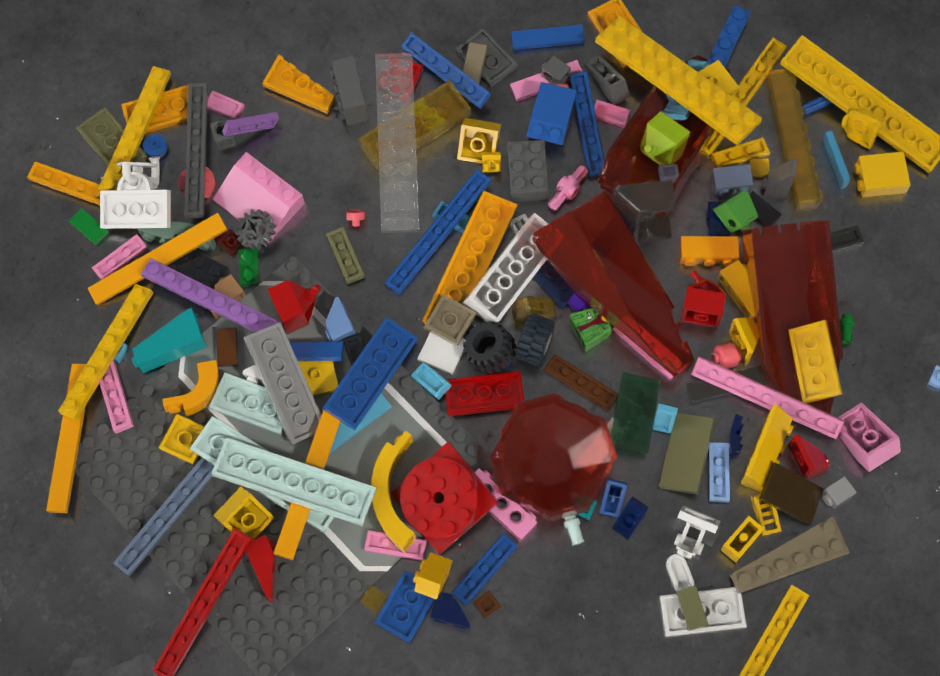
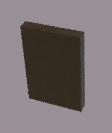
[759,463,824,525]

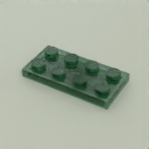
[609,372,661,454]

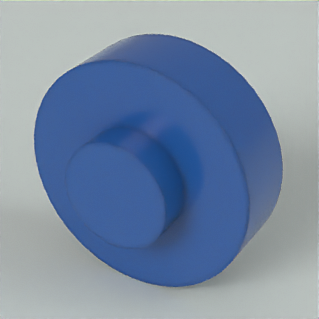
[143,134,168,158]

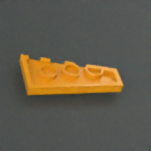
[262,55,335,114]

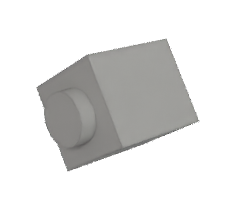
[822,476,857,509]

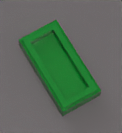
[69,208,109,246]

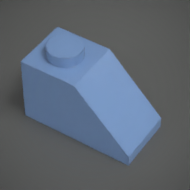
[325,297,357,342]

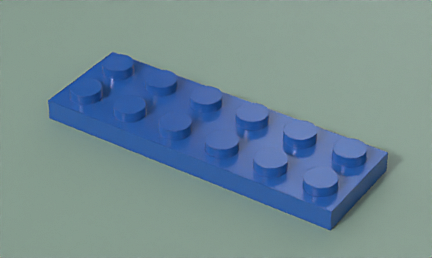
[323,317,418,431]

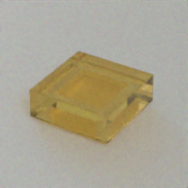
[360,585,388,614]

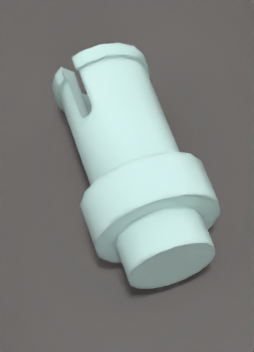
[564,514,585,546]

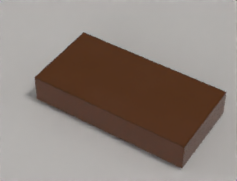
[217,328,238,367]

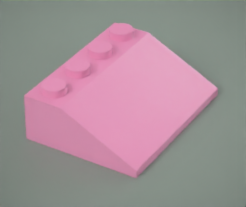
[213,152,305,243]

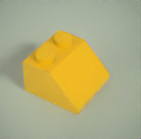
[457,118,501,164]
[213,486,275,541]

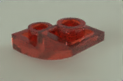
[214,228,242,255]

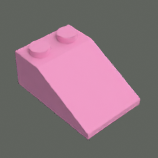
[838,402,901,472]

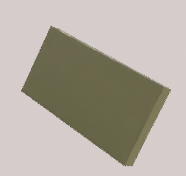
[76,107,149,171]
[659,413,715,495]

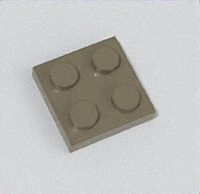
[424,295,477,347]

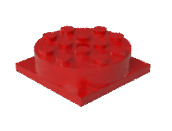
[390,441,499,555]

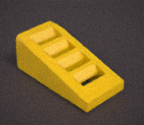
[750,494,782,536]

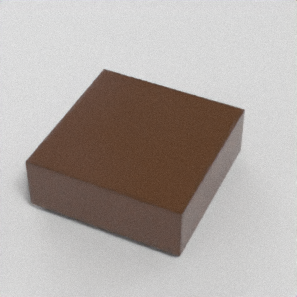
[473,590,501,619]

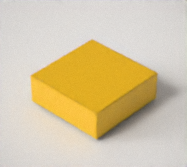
[749,158,770,179]

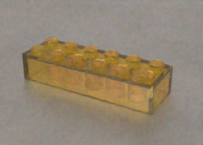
[358,80,471,175]

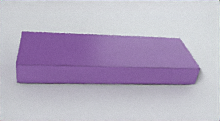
[222,112,279,136]

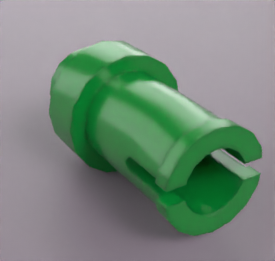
[839,314,855,344]

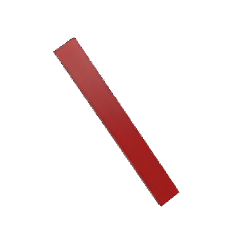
[152,528,253,676]

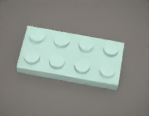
[209,372,284,436]

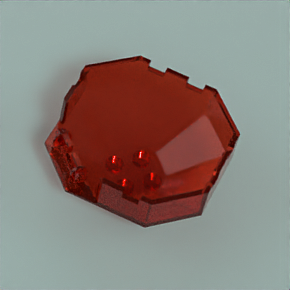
[490,393,617,522]

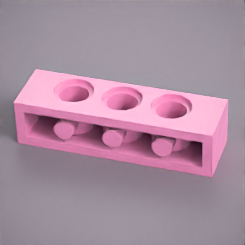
[475,469,537,542]

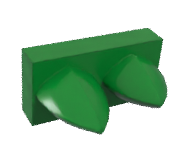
[238,248,260,287]

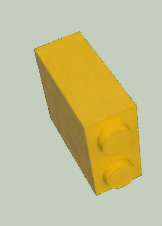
[854,152,911,198]

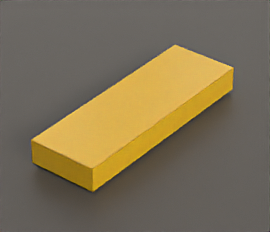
[711,137,770,168]

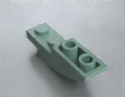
[138,221,216,251]

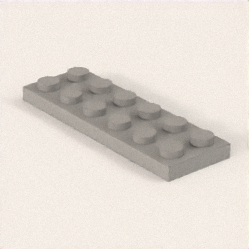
[244,323,321,445]

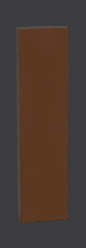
[544,354,619,412]

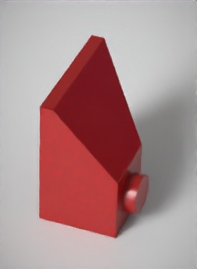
[788,434,830,480]

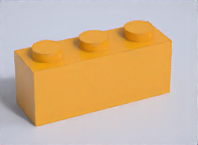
[679,236,739,267]

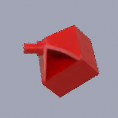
[680,270,726,328]
[267,280,321,334]

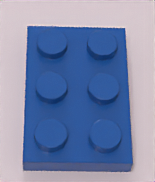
[374,570,435,643]

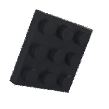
[151,250,229,317]

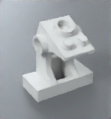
[674,505,720,559]

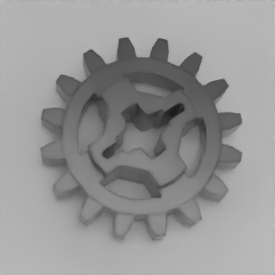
[235,209,276,250]

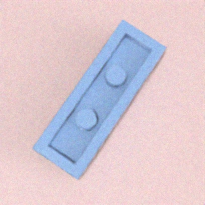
[708,442,730,503]

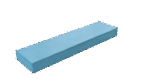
[330,393,392,454]

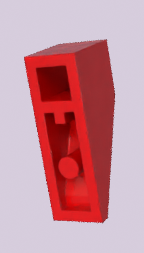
[246,535,276,603]

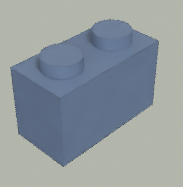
[711,164,754,197]

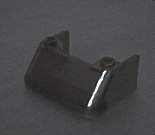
[612,180,676,241]

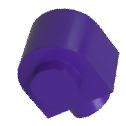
[568,289,595,312]

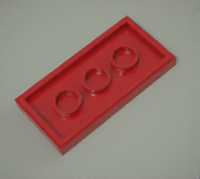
[445,371,525,417]

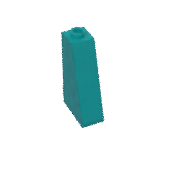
[132,308,207,373]

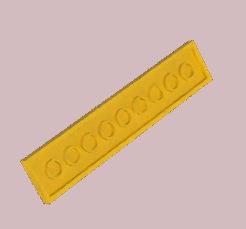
[595,16,762,145]
[780,35,940,173]

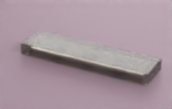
[686,365,767,403]

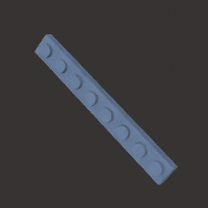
[113,458,214,577]

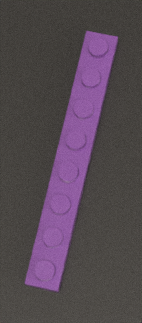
[141,258,284,332]

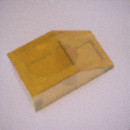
[511,296,557,323]

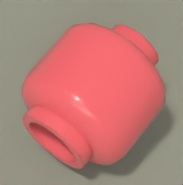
[711,342,742,368]

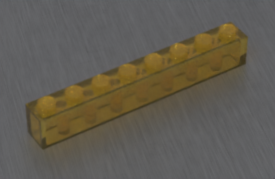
[767,68,823,211]

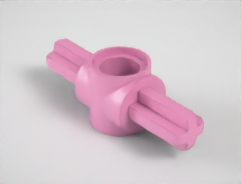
[548,165,588,210]

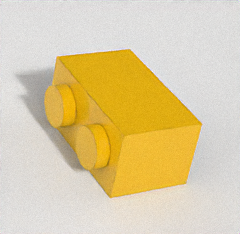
[721,516,765,563]
[413,552,453,600]

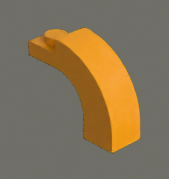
[162,360,220,416]

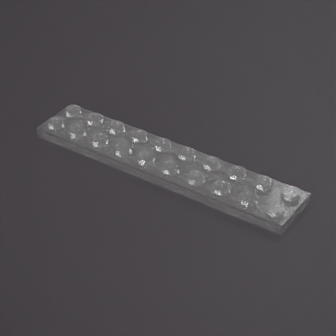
[375,53,419,233]

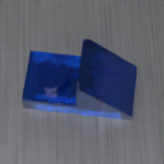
[612,496,649,539]

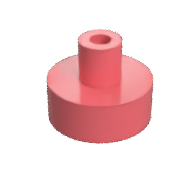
[346,209,365,227]

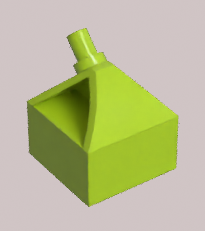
[640,111,690,165]

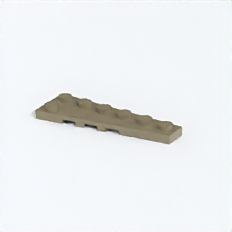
[730,516,850,594]

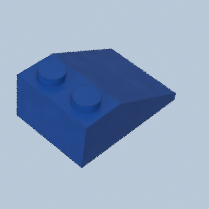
[526,82,577,145]

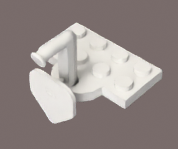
[100,156,171,229]

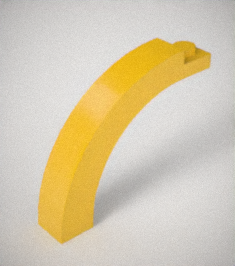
[371,431,417,554]

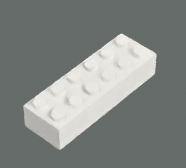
[463,213,564,323]

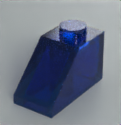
[430,592,471,631]

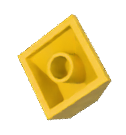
[729,318,761,366]

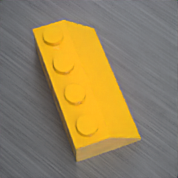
[740,404,794,493]

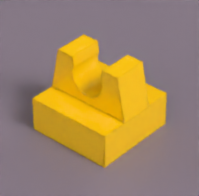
[482,152,501,172]

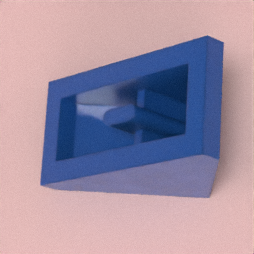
[600,478,628,518]

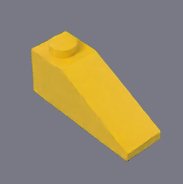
[717,260,756,320]

